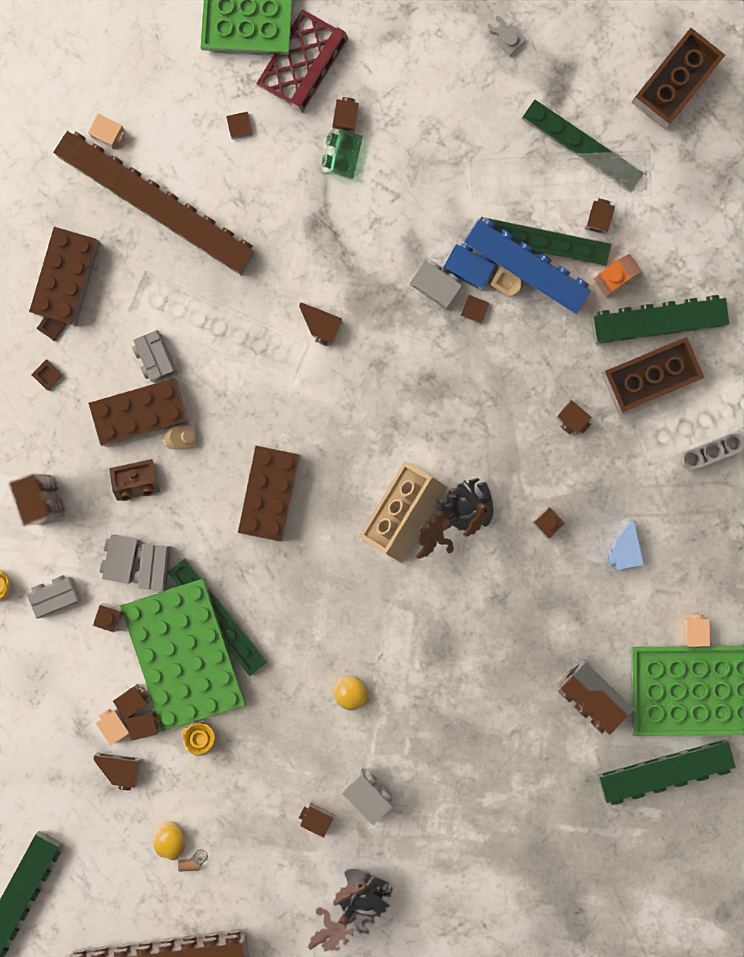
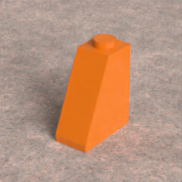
[593,254,642,297]

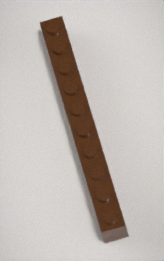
[53,130,255,276]

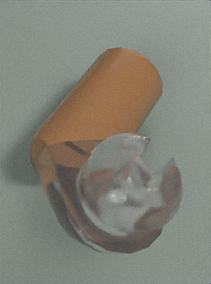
[178,849,208,872]

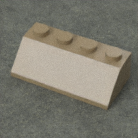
[359,461,447,563]

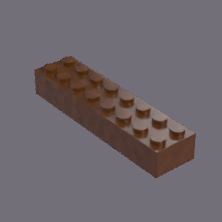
[69,930,249,957]

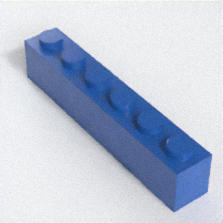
[464,217,591,314]

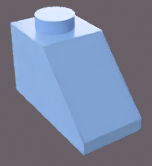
[608,521,644,570]

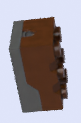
[557,659,634,735]

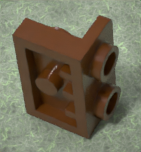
[109,459,160,501]

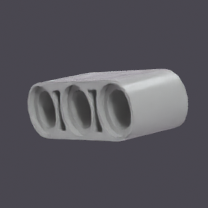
[680,433,744,470]

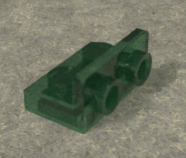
[321,128,363,179]

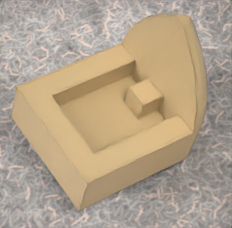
[488,265,523,297]
[161,425,197,449]

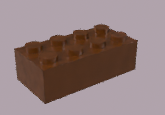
[631,27,725,130]
[29,227,100,327]
[602,337,704,413]
[88,378,189,446]
[238,445,300,542]
[8,473,66,526]

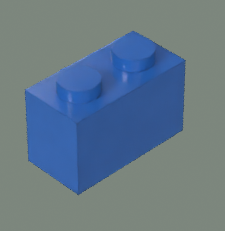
[442,243,495,291]

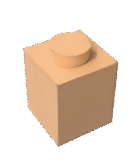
[88,114,125,149]
[683,614,710,646]
[96,709,129,746]

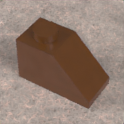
[299,302,342,346]
[93,753,141,791]

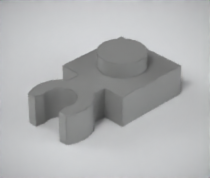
[487,16,526,57]

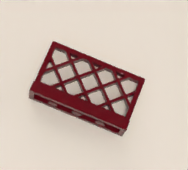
[256,9,349,113]

